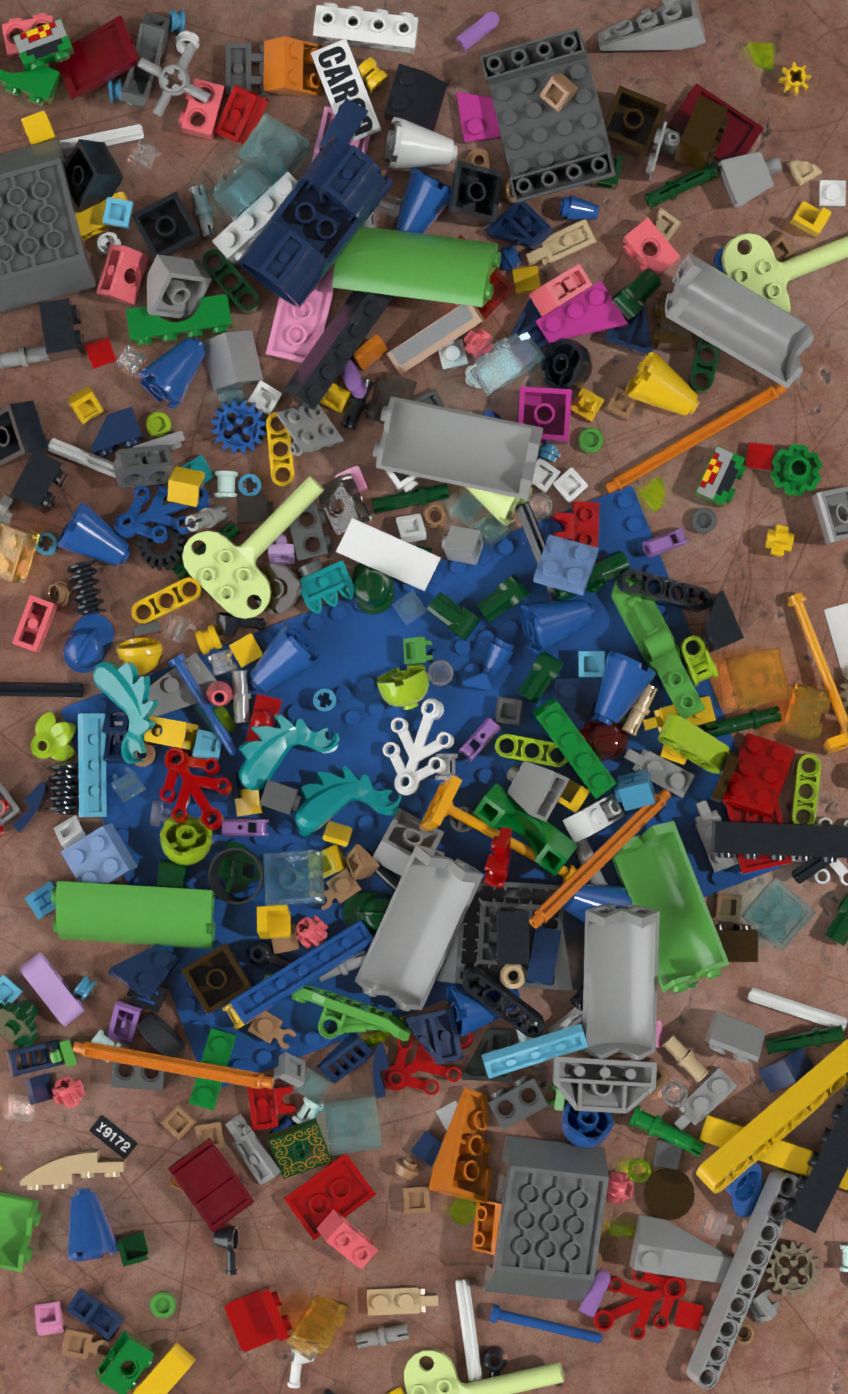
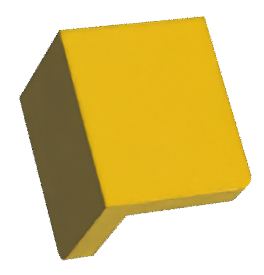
[790,201,832,238]
[167,466,205,507]
[557,779,590,813]
[257,905,291,939]

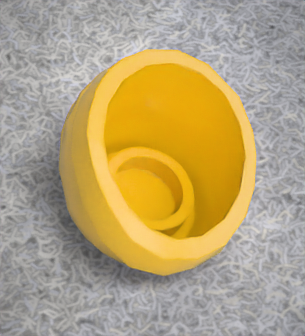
[116,637,163,676]

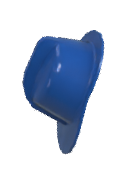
[63,614,114,673]
[725,1164,764,1217]

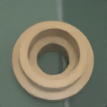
[500,965,526,989]

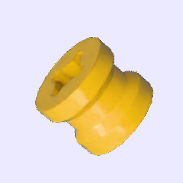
[194,624,223,655]

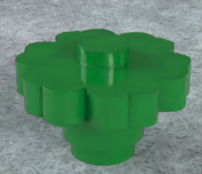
[770,444,823,497]

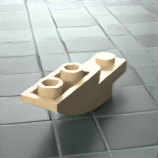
[20,1149,126,1190]

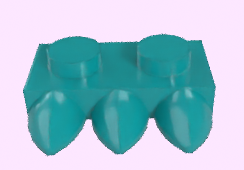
[300,560,354,614]

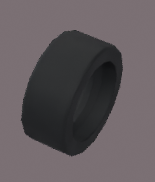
[137,1011,185,1057]

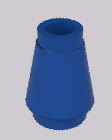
[560,195,599,220]
[483,637,515,677]

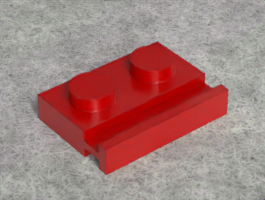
[214,84,269,147]

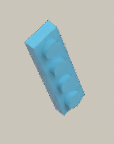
[78,713,107,817]
[482,1024,588,1079]

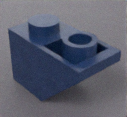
[91,406,144,457]

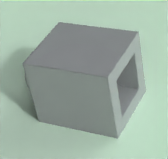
[442,525,484,565]

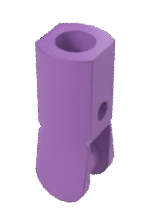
[456,12,499,52]
[340,357,367,398]
[642,527,689,558]
[458,717,501,762]
[222,818,269,836]
[579,1269,611,1317]

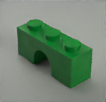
[189,1026,238,1111]

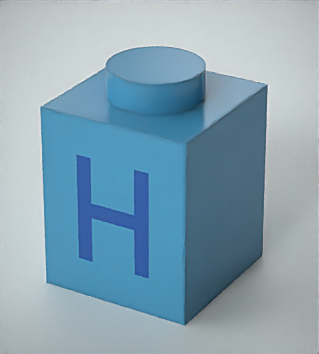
[614,769,655,811]
[25,880,57,919]

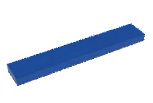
[230,919,374,1025]

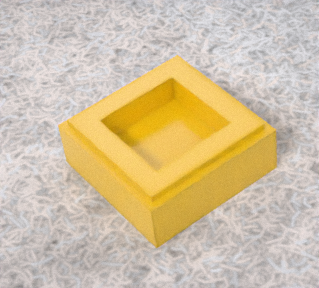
[229,633,263,668]

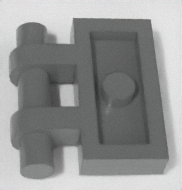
[225,43,269,97]

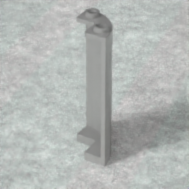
[665,253,814,389]
[373,396,543,500]
[355,845,484,1011]
[582,904,660,1060]

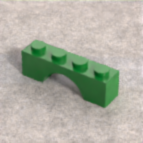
[0,67,62,106]
[126,294,233,346]
[532,697,617,799]
[473,783,579,876]

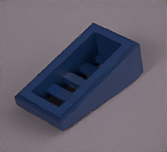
[317,1033,375,1084]
[5,1039,64,1077]

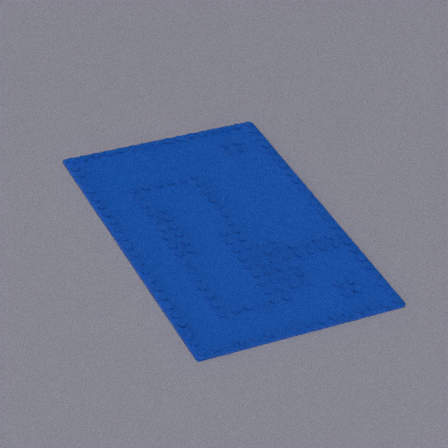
[61,486,782,1088]

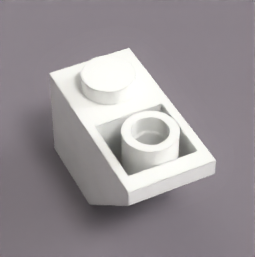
[562,793,625,843]

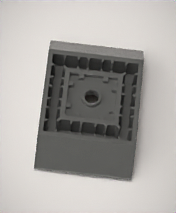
[435,879,585,990]

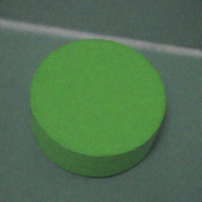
[578,427,604,454]
[150,1291,177,1318]

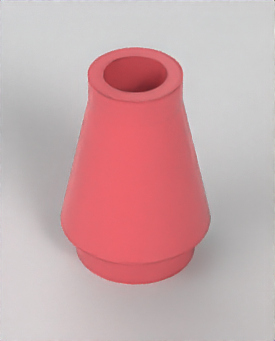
[207,681,232,707]

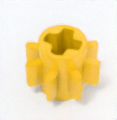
[778,62,812,96]
[765,524,794,557]

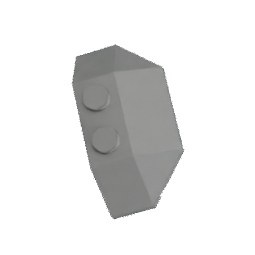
[553,1057,657,1114]

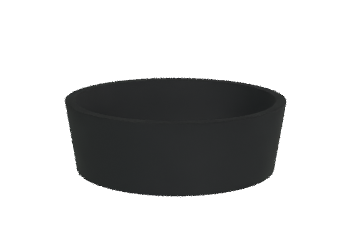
[208,848,266,905]

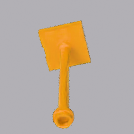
[788,592,848,755]
[418,775,577,883]

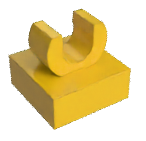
[319,379,351,413]
[571,387,604,423]

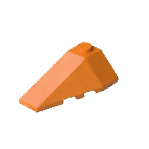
[429,1088,492,1203]

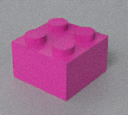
[517,386,572,444]

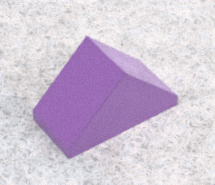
[107,999,144,1045]

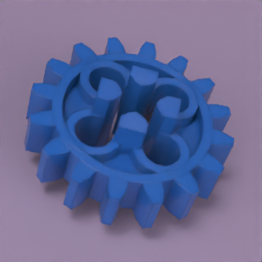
[211,398,267,454]

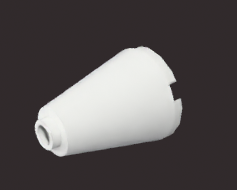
[385,117,457,169]

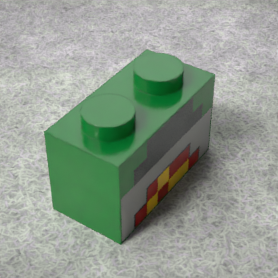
[13,18,74,72]
[694,446,747,507]

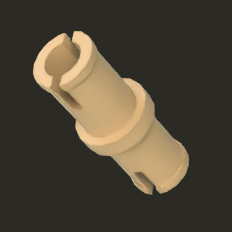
[621,685,658,736]
[662,1034,708,1082]

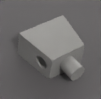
[716,152,782,208]
[506,761,569,822]

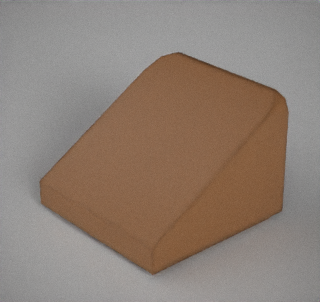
[539,73,579,112]
[764,230,795,262]
[345,844,379,880]

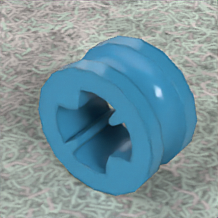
[168,9,185,33]
[108,79,124,103]
[238,474,262,498]
[34,532,58,556]
[313,688,336,712]
[73,975,97,1001]

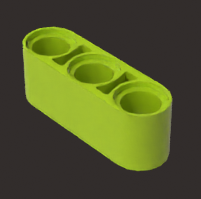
[658,714,730,773]
[495,734,568,767]
[789,754,821,824]

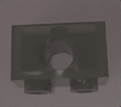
[317,473,373,535]

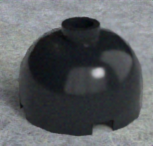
[541,338,593,390]

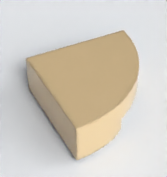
[787,160,822,187]
[655,208,681,241]

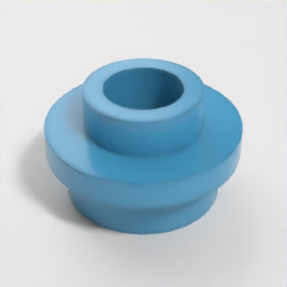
[538,442,561,463]

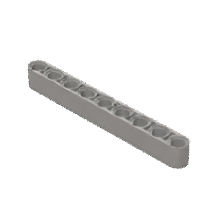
[686,1168,798,1390]

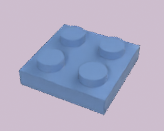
[533,535,599,596]

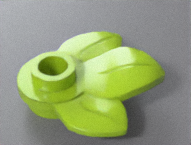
[30,711,76,761]

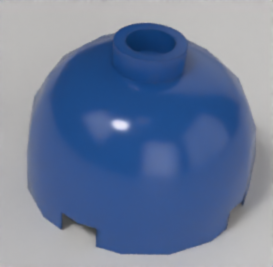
[561,1102,614,1149]

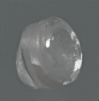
[149,800,172,827]

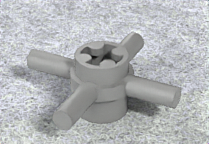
[138,44,211,117]

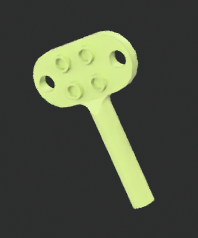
[721,233,848,313]
[182,476,324,619]
[404,1349,564,1394]

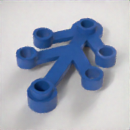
[114,484,210,543]

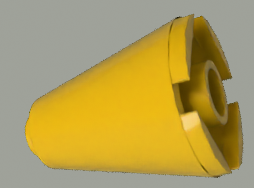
[625,352,699,416]

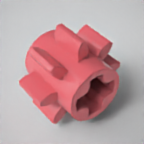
[463,328,495,360]
[296,915,328,949]
[51,1076,85,1108]
[607,1171,634,1204]

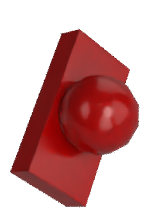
[245,694,283,742]

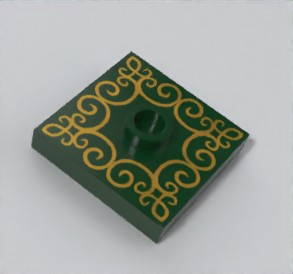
[267,1118,332,1179]

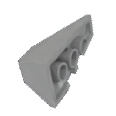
[598,0,706,51]
[629,1214,733,1283]

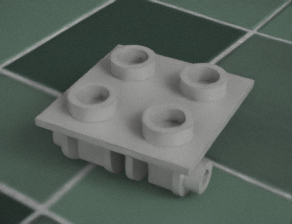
[645,122,681,182]
[276,404,344,456]

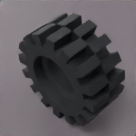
[137,522,186,571]

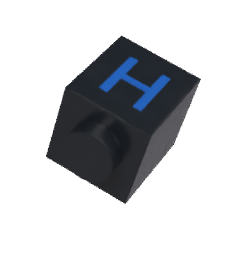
[127,985,168,1013]

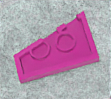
[456,92,502,144]
[535,281,628,344]

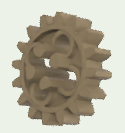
[765,1241,821,1299]

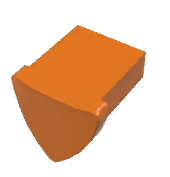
[352,333,388,371]

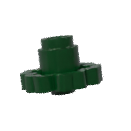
[0,1000,39,1048]

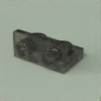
[365,372,417,426]

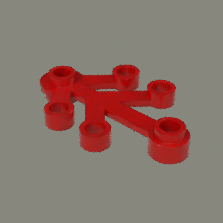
[159,747,232,830]
[383,1033,473,1095]
[593,1269,687,1340]

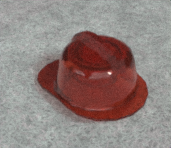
[578,720,628,761]

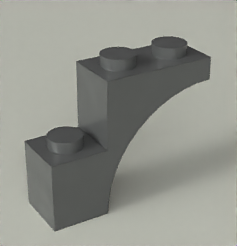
[120,12,171,107]

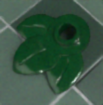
[219,842,260,894]

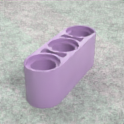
[19,952,86,1027]

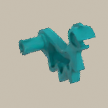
[93,662,159,764]
[238,714,339,790]
[295,766,401,837]

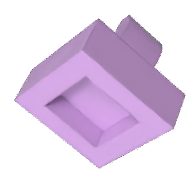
[268,534,295,564]

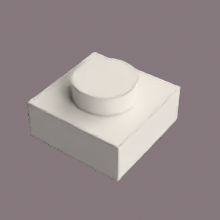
[819,180,846,208]
[438,339,468,371]
[247,380,283,416]
[532,457,560,493]
[552,467,588,503]
[395,513,426,543]
[53,815,87,849]

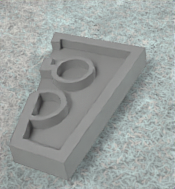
[148,652,223,717]

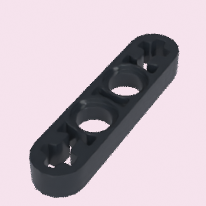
[617,569,712,612]
[462,967,544,1038]

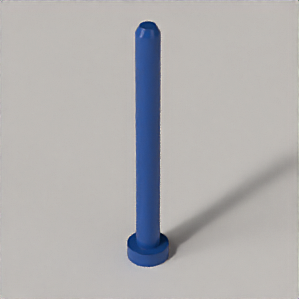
[167,653,238,756]
[489,1304,603,1343]

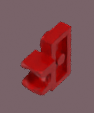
[552,501,600,548]
[484,827,512,887]
[247,1075,296,1130]

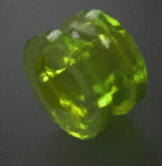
[627,1158,651,1183]

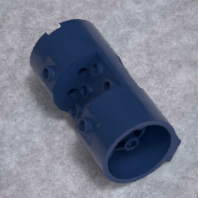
[238,136,394,308]

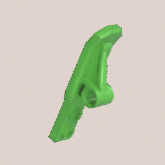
[611,577,706,719]
[263,971,411,1041]

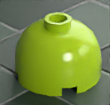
[376,664,429,710]
[160,813,212,865]

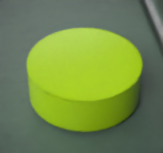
[145,412,172,438]

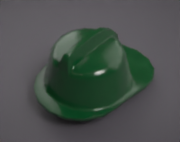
[352,562,395,615]
[342,892,393,934]

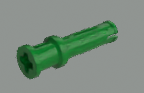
[628,1105,706,1157]

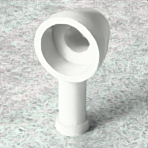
[287,1338,315,1388]

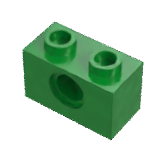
[95,1330,154,1394]

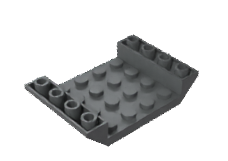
[480,27,616,204]
[0,138,97,313]
[483,1135,609,1302]

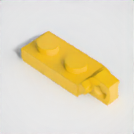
[642,696,716,733]

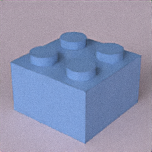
[61,823,138,884]

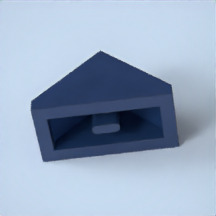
[758,1048,815,1093]

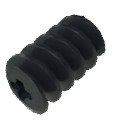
[66,560,107,616]
[45,762,79,815]

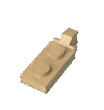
[525,219,597,267]
[367,1286,439,1316]

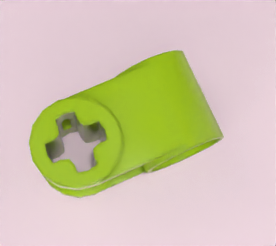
[679,636,718,687]

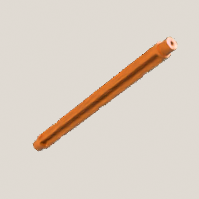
[604,383,787,494]
[529,788,671,929]
[73,1041,274,1089]

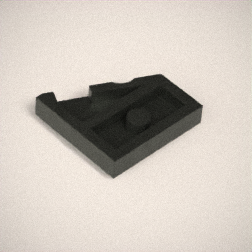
[462,1029,514,1082]

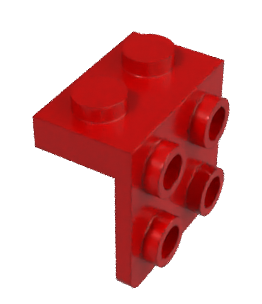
[224,1285,293,1352]

